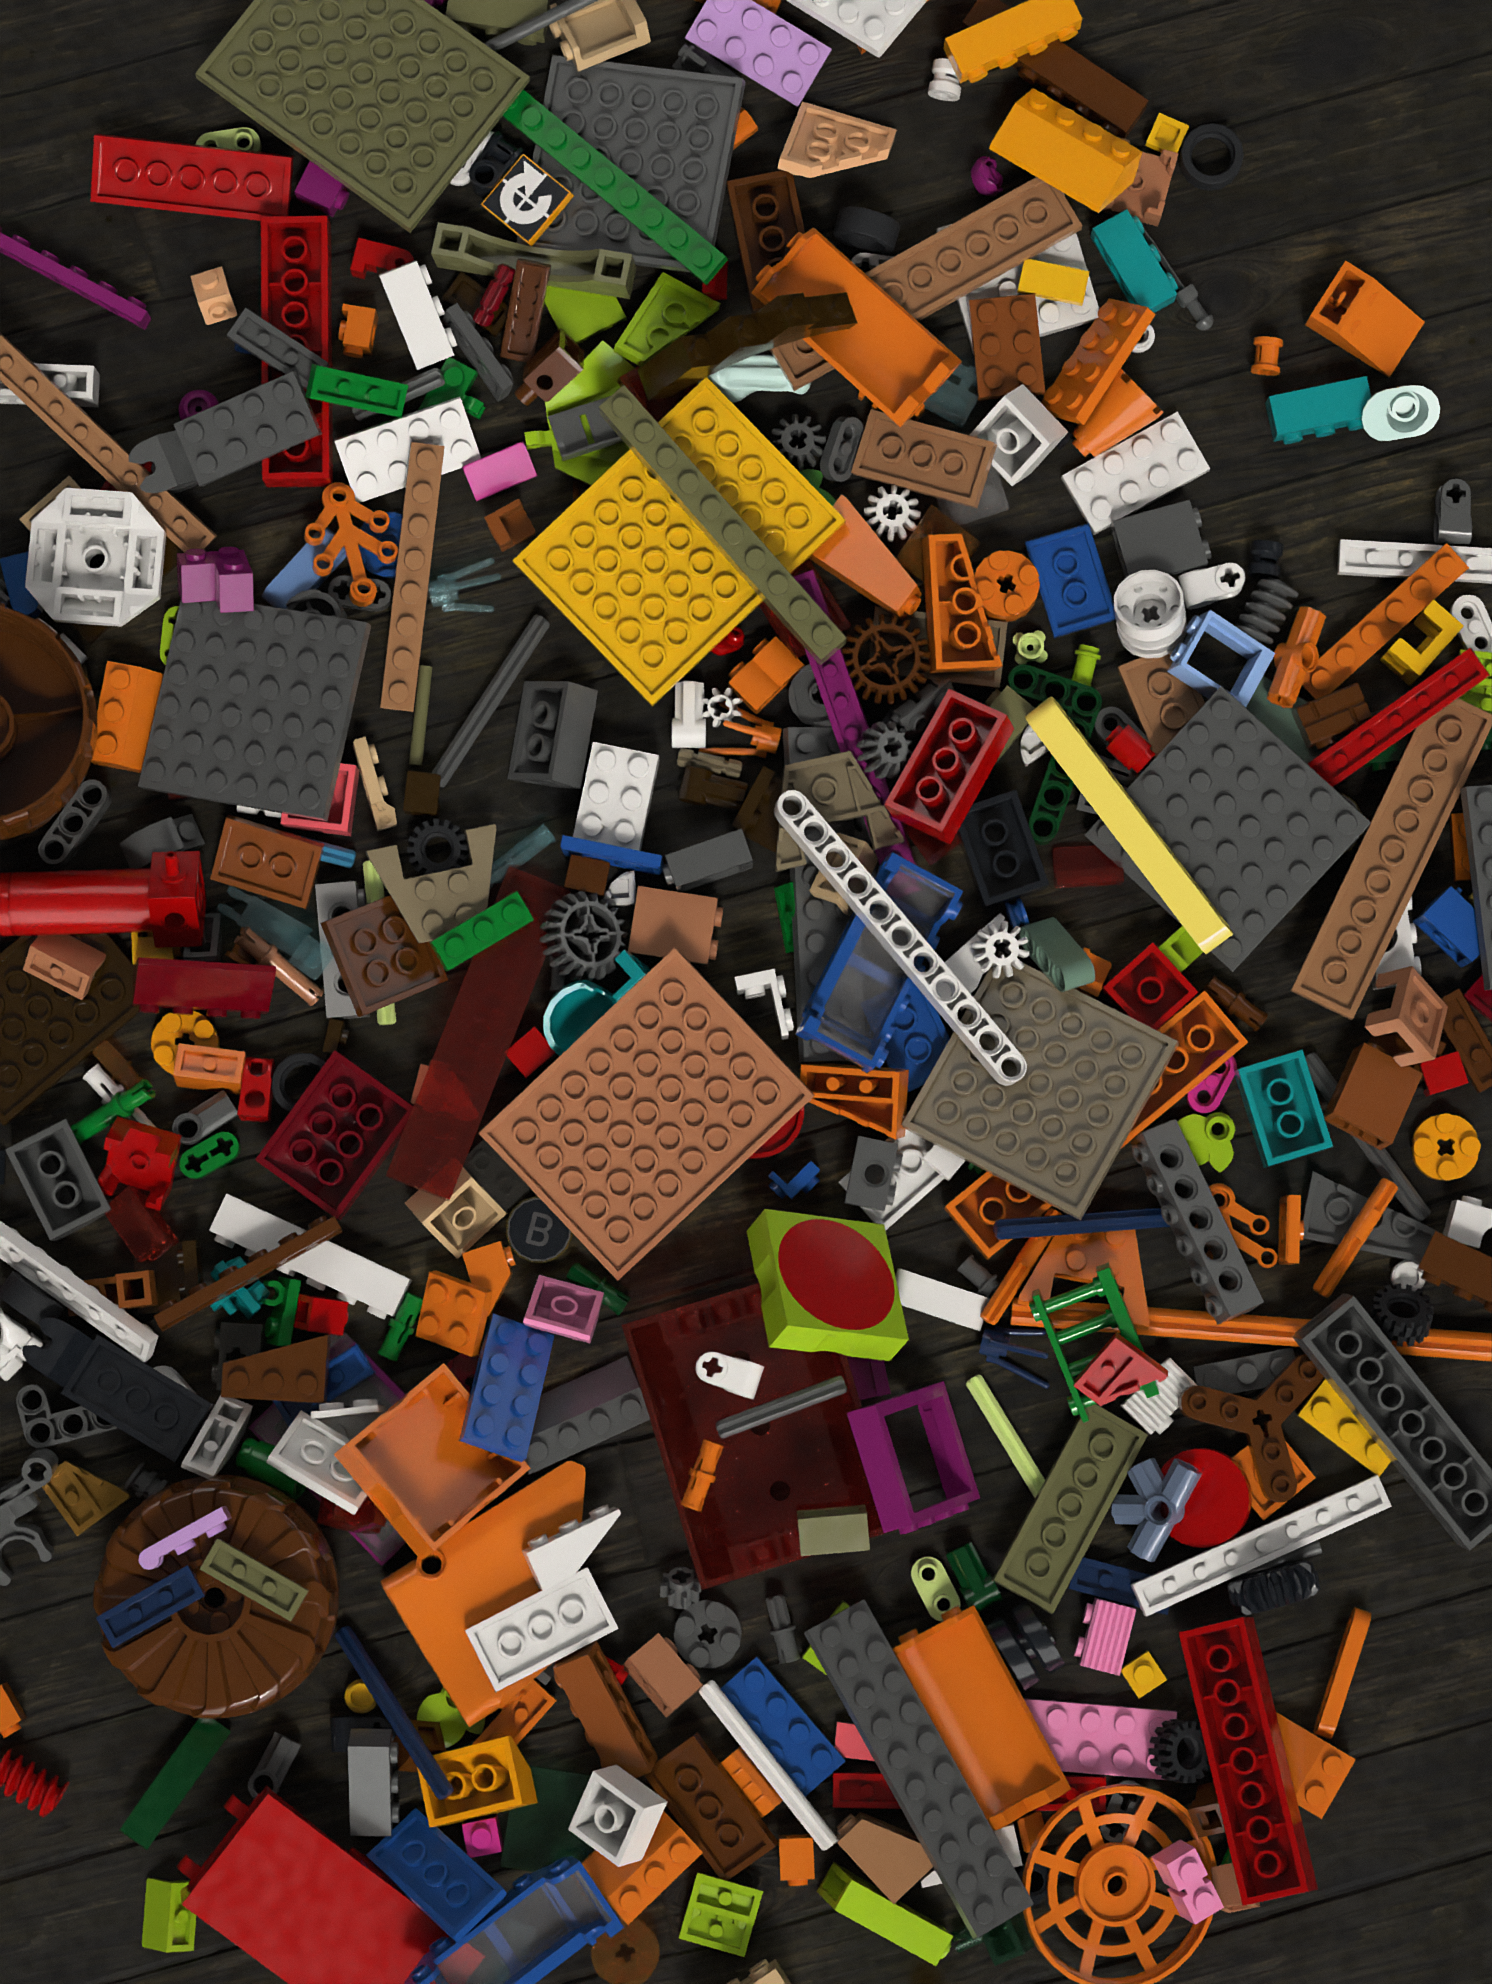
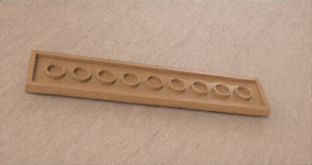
[770,177,1082,391]
[1290,699,1492,1020]

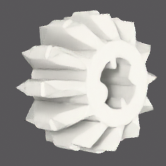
[864,485,921,542]
[971,921,1029,978]

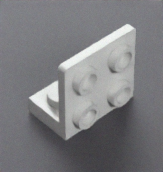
[735,969,794,1040]
[311,1399,387,1439]

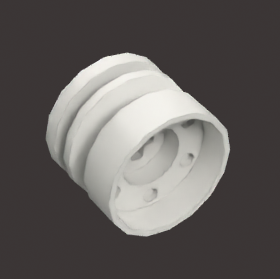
[1114,570,1187,658]

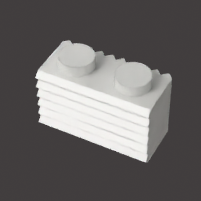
[1120,1358,1198,1435]

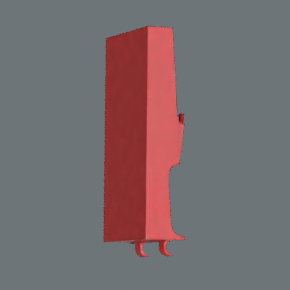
[177,1785,485,1984]

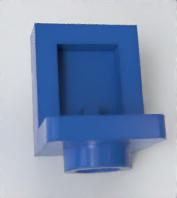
[768,1161,820,1200]

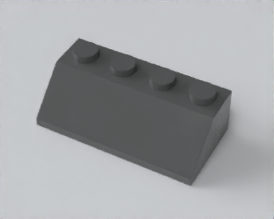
[524,1356,655,1475]

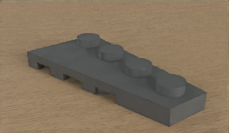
[1302,1171,1439,1263]

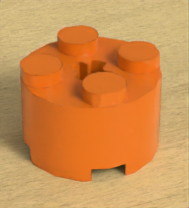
[974,550,1040,622]

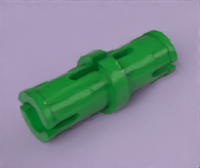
[377,1291,423,1362]

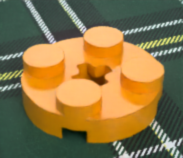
[151,1011,220,1074]
[1411,1113,1481,1181]

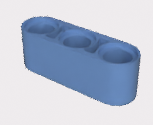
[262,527,347,609]

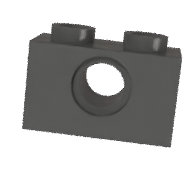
[844,1136,903,1212]

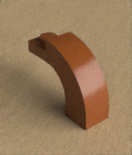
[68,1270,158,1316]

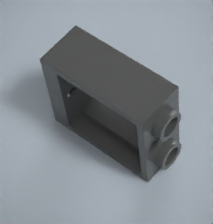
[661,828,753,892]

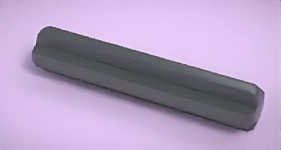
[352,368,445,421]

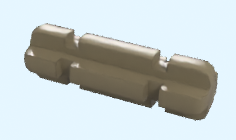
[677,748,743,779]

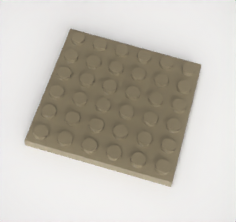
[901,951,1179,1220]

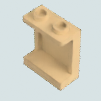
[549,0,651,72]

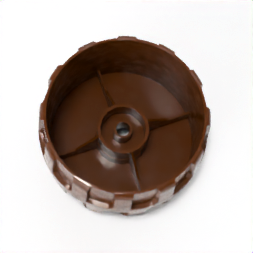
[0,602,97,840]
[93,1475,340,1719]

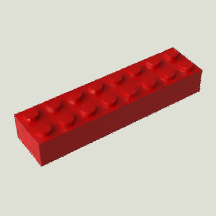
[261,216,333,487]
[1178,1617,1318,1906]

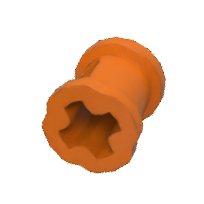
[1251,336,1283,376]

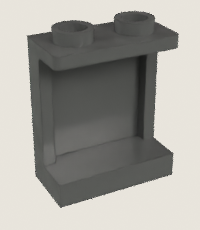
[1110,500,1211,578]

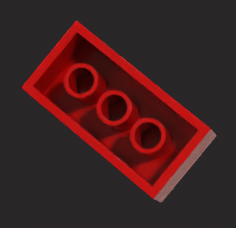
[884,689,1014,844]

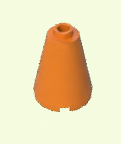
[1072,369,1164,457]

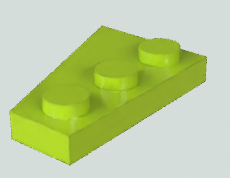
[613,272,720,367]

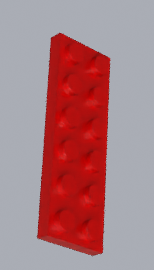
[90,133,294,221]

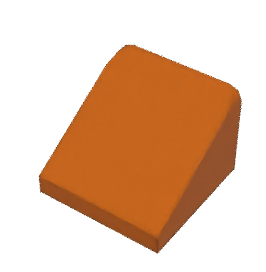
[1016,1811,1048,1853]

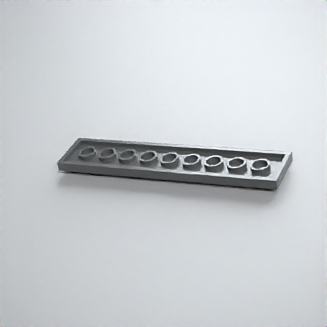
[783,727,865,1063]
[804,1599,1034,1939]

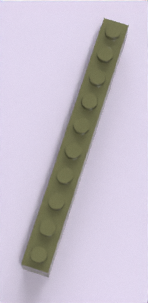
[599,385,847,666]

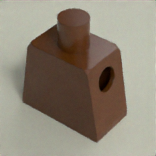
[514,328,584,406]

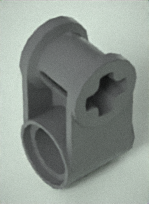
[1433,479,1472,544]

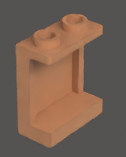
[628,886,724,967]

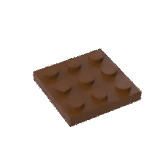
[320,895,448,1017]

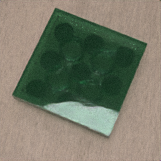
[500,1765,595,1880]

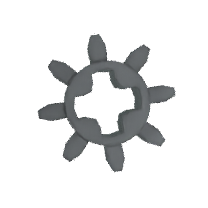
[660,1567,702,1609]

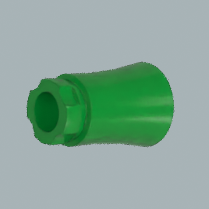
[235,1438,306,1500]

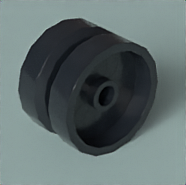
[985,1601,1066,1690]

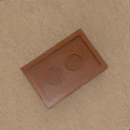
[968,294,1045,401]
[210,814,325,909]

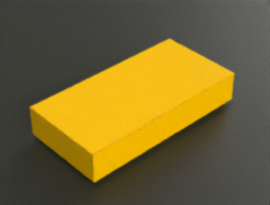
[1017,259,1090,306]

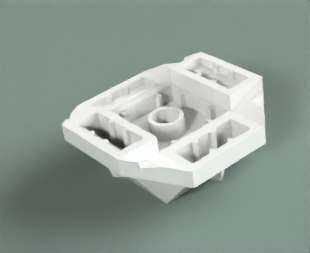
[25,488,167,627]

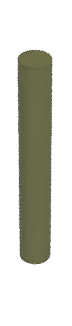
[409,665,433,766]

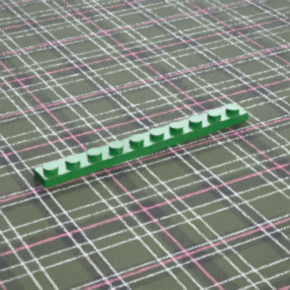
[502,90,728,285]

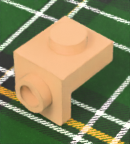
[190,266,237,325]

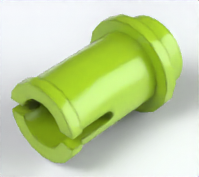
[1072,644,1101,687]

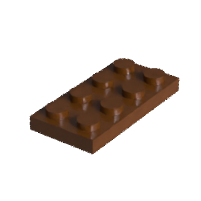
[644,1732,779,1881]

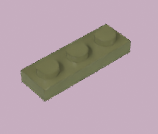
[200,1538,309,1622]

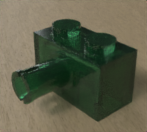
[951,1913,1034,1966]

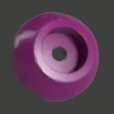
[971,156,1003,197]
[178,389,219,421]

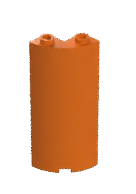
[751,228,962,427]
[892,1605,1071,1831]

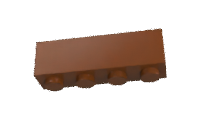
[553,1641,658,1778]

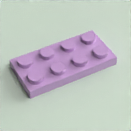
[685,0,832,107]

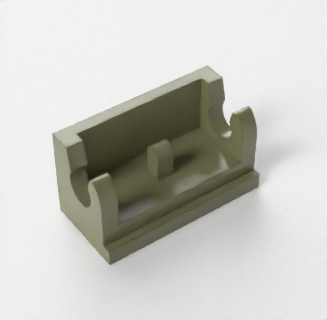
[797,1505,870,1556]

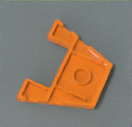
[1018,1230,1150,1330]

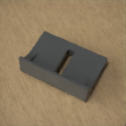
[548,396,623,461]

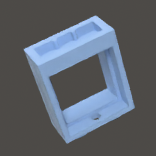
[1167,610,1275,707]

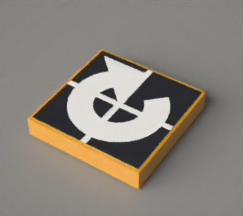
[481,154,574,246]

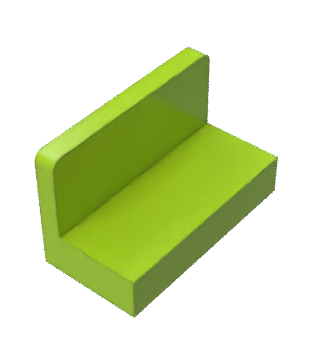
[142,1878,196,1953]

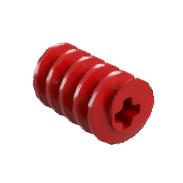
[0,1748,70,1818]

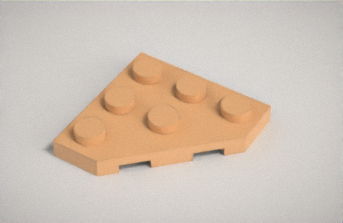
[777,101,897,178]

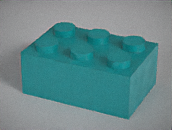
[1234,1049,1333,1168]

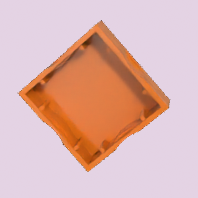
[334,1363,531,1560]

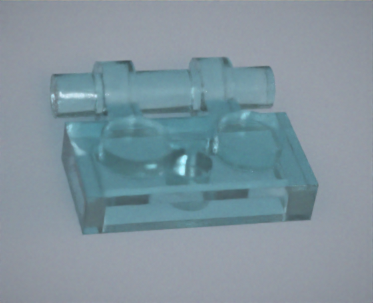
[924,364,978,428]

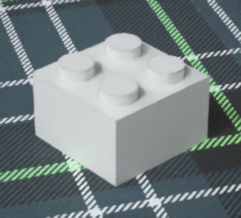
[969,384,1068,486]
[568,1765,667,1867]

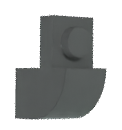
[120,814,205,869]

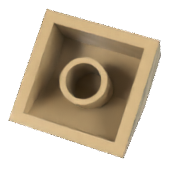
[405,1157,507,1259]

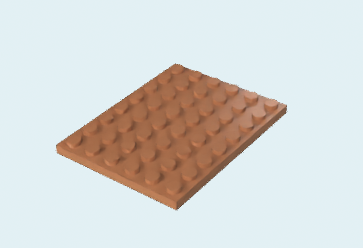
[479,947,815,1281]

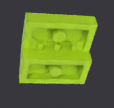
[679,1872,763,1957]

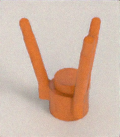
[698,701,782,758]

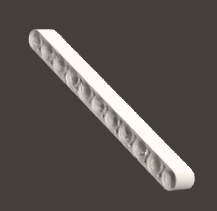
[774,790,1027,1086]

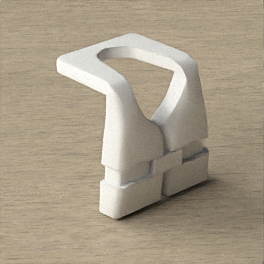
[0,1307,43,1381]

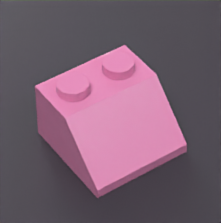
[523,1275,604,1343]

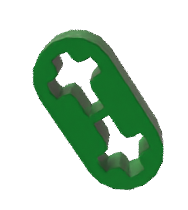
[179,1132,241,1179]

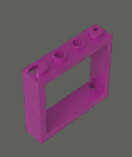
[847,1381,980,1535]

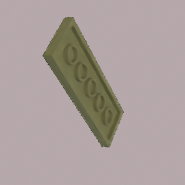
[992,1404,1148,1614]

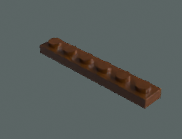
[154,1215,342,1332]

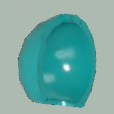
[543,980,617,1056]

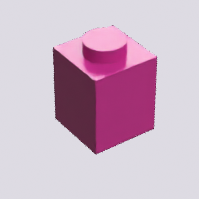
[462,1813,504,1858]

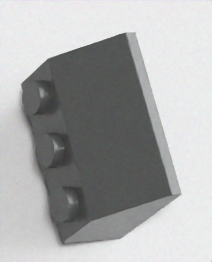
[508,681,598,789]
[5,1119,112,1241]

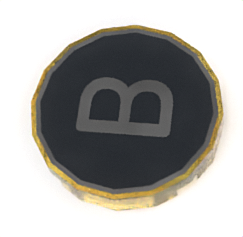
[506,1196,573,1263]

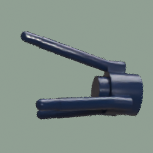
[979,1325,1050,1389]

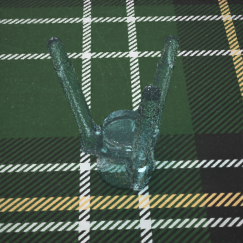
[428,558,501,612]

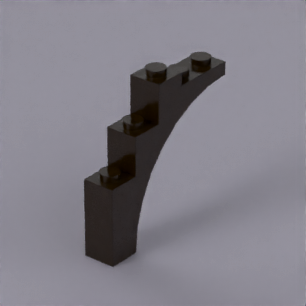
[637,292,857,401]

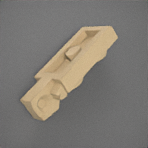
[353,737,397,831]

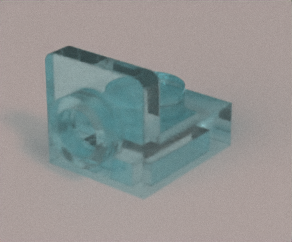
[288,935,334,980]

